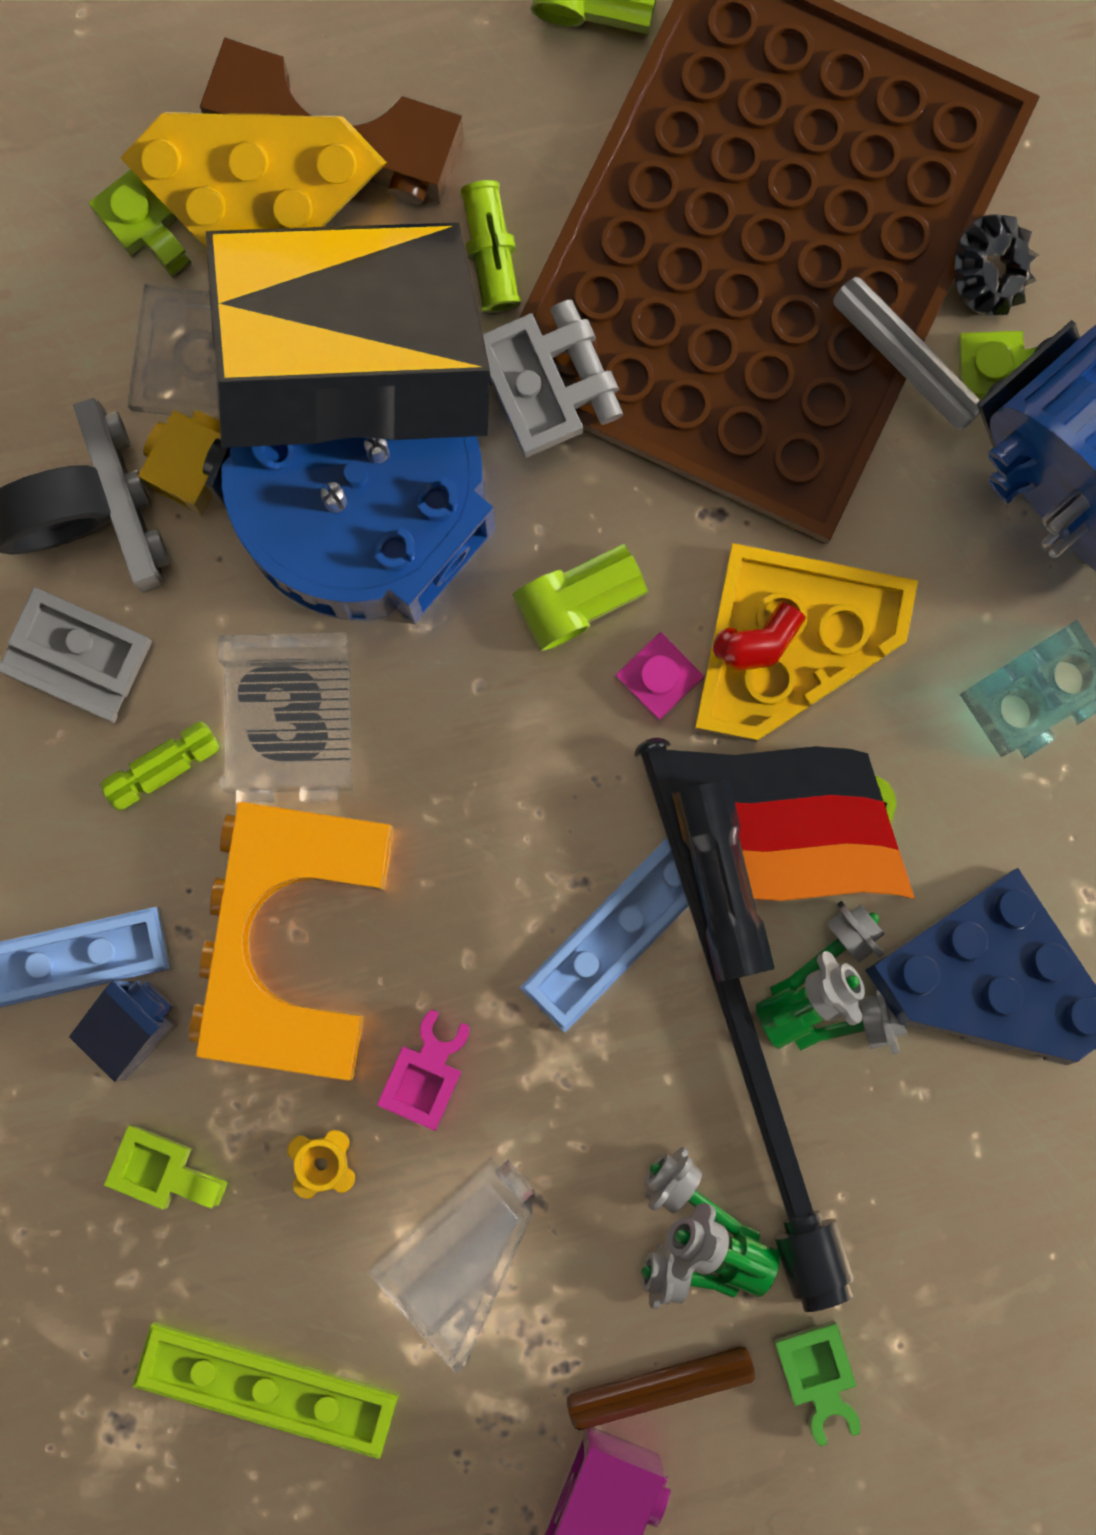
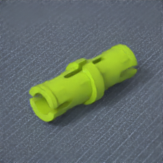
[460,180,521,313]

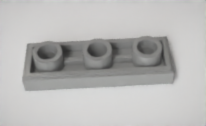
[73,398,170,593]

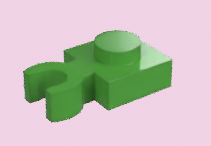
[773,1320,860,1447]

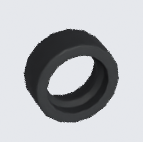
[0,465,111,555]

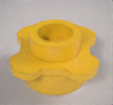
[287,1130,356,1199]

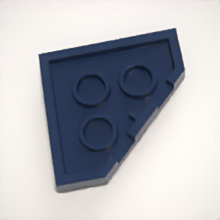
[865,868,1096,1065]

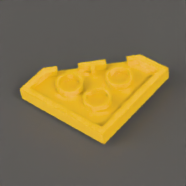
[120,112,387,249]
[694,543,918,743]

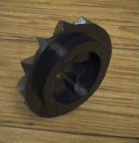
[954,214,1039,316]

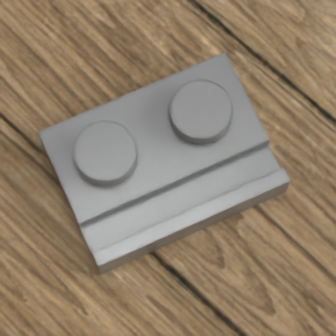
[0,587,152,724]

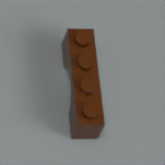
[199,37,464,205]

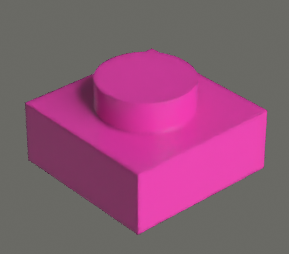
[615,632,705,722]

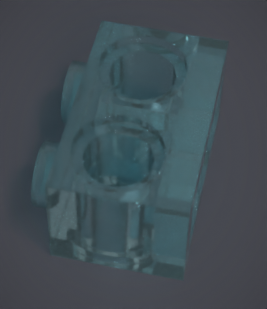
[960,620,1096,759]

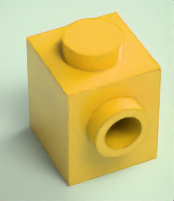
[138,410,221,516]

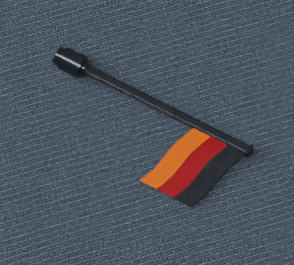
[634,737,915,1312]

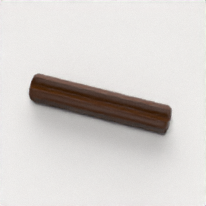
[566,1347,755,1430]

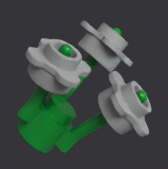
[756,900,908,1054]
[641,1147,780,1309]

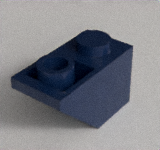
[69,981,178,1082]

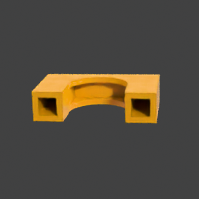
[189,801,394,1081]

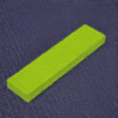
[132,1321,399,1459]

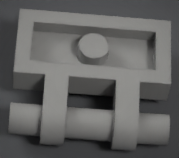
[483,300,624,458]

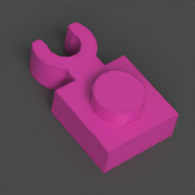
[377,1009,470,1131]

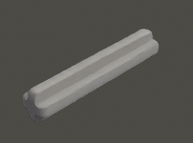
[833,277,980,430]

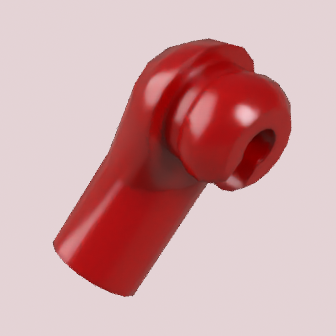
[713,601,806,671]

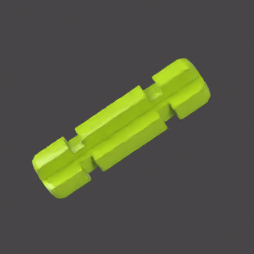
[100,721,220,810]

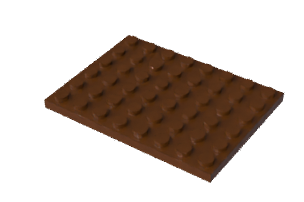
[490,0,1040,544]

